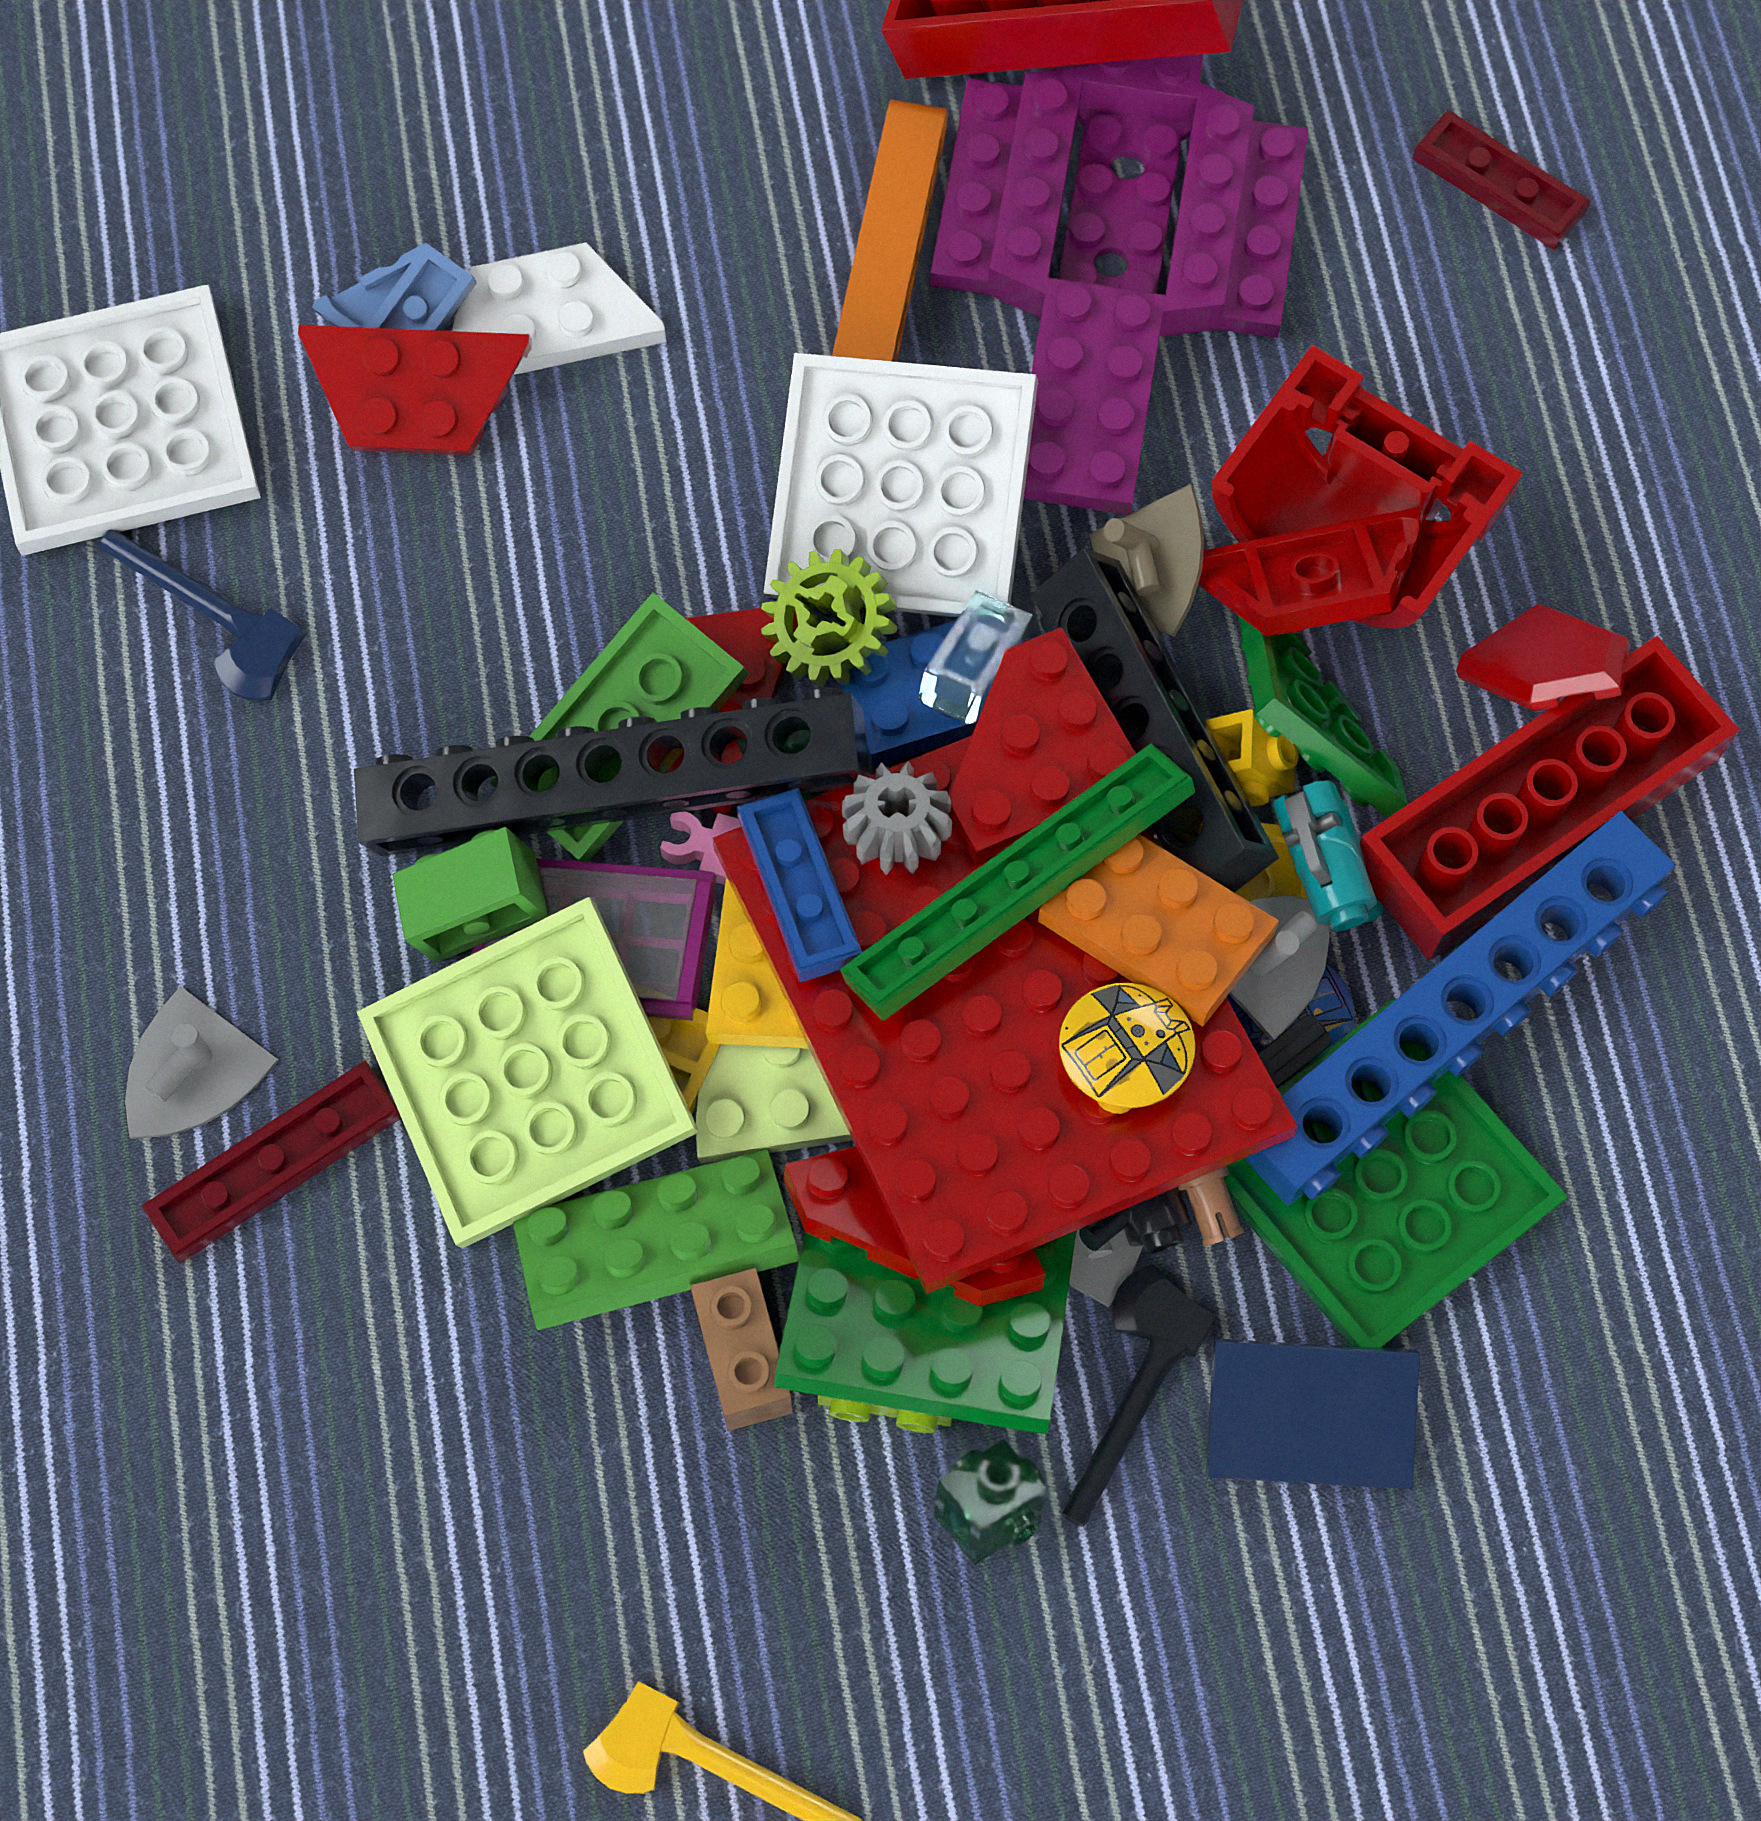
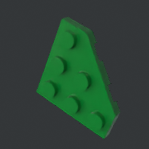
[1238,615,1408,818]

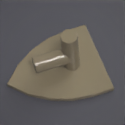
[1089,484,1204,637]

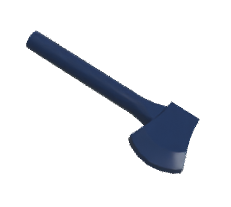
[100,530,306,701]

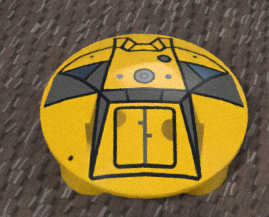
[1059,983,1195,1114]

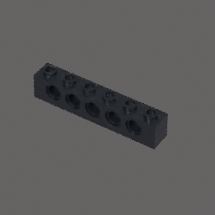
[1031,548,1279,893]

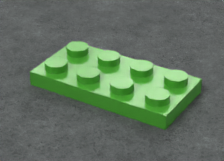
[489,592,750,862]
[513,1149,799,1331]

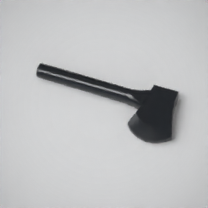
[1060,1264,1216,1528]

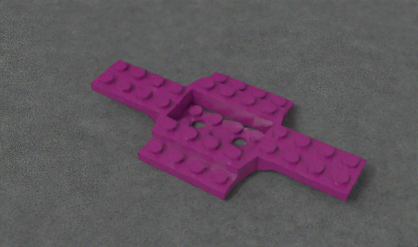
[930,54,1309,515]

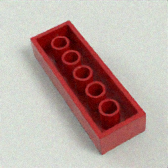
[881,0,1243,79]
[1360,636,1740,961]

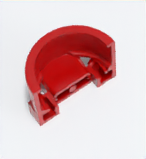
[1211,344,1523,629]

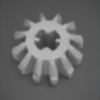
[842,761,952,875]

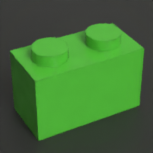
[392,827,548,963]

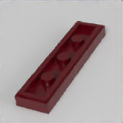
[141,1060,401,1264]

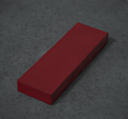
[1412,110,1591,251]

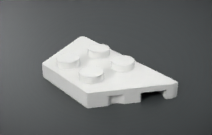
[452,243,666,375]

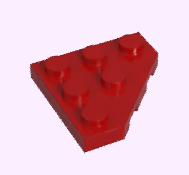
[948,627,1136,863]
[784,1146,1045,1306]

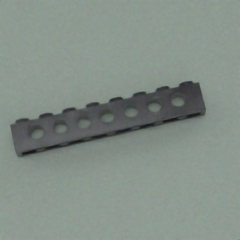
[354,688,870,856]

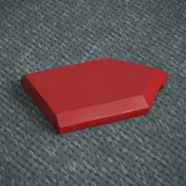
[1456,604,1630,711]

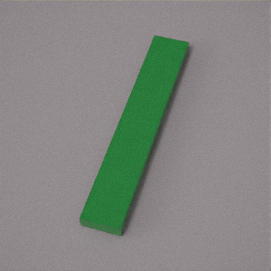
[840,743,1195,1021]

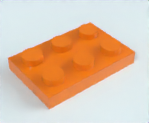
[1038,834,1279,1027]

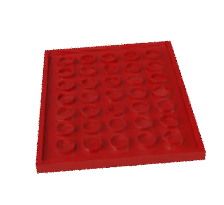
[712,736,1297,1294]

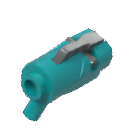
[1273,780,1383,932]

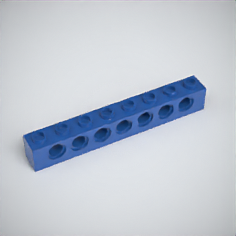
[1244,811,1676,1207]

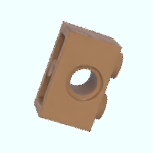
[690,1268,793,1431]

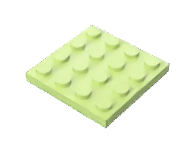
[357,897,699,1248]

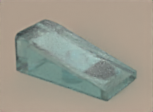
[919,590,1032,725]

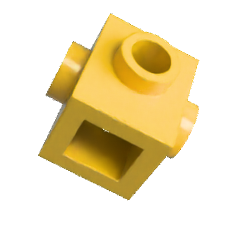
[1205,709,1299,806]

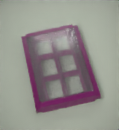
[472,858,716,1021]

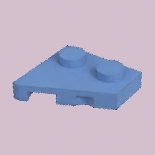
[312,243,477,331]

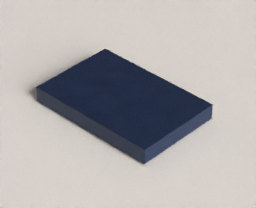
[1206,1338,1420,1489]

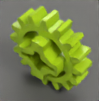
[761,549,897,687]

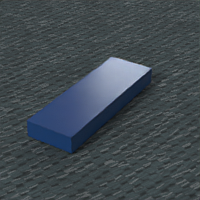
[737,788,862,983]

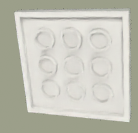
[0,284,261,556]
[763,353,1038,622]

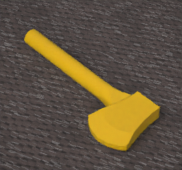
[583,1681,862,1821]

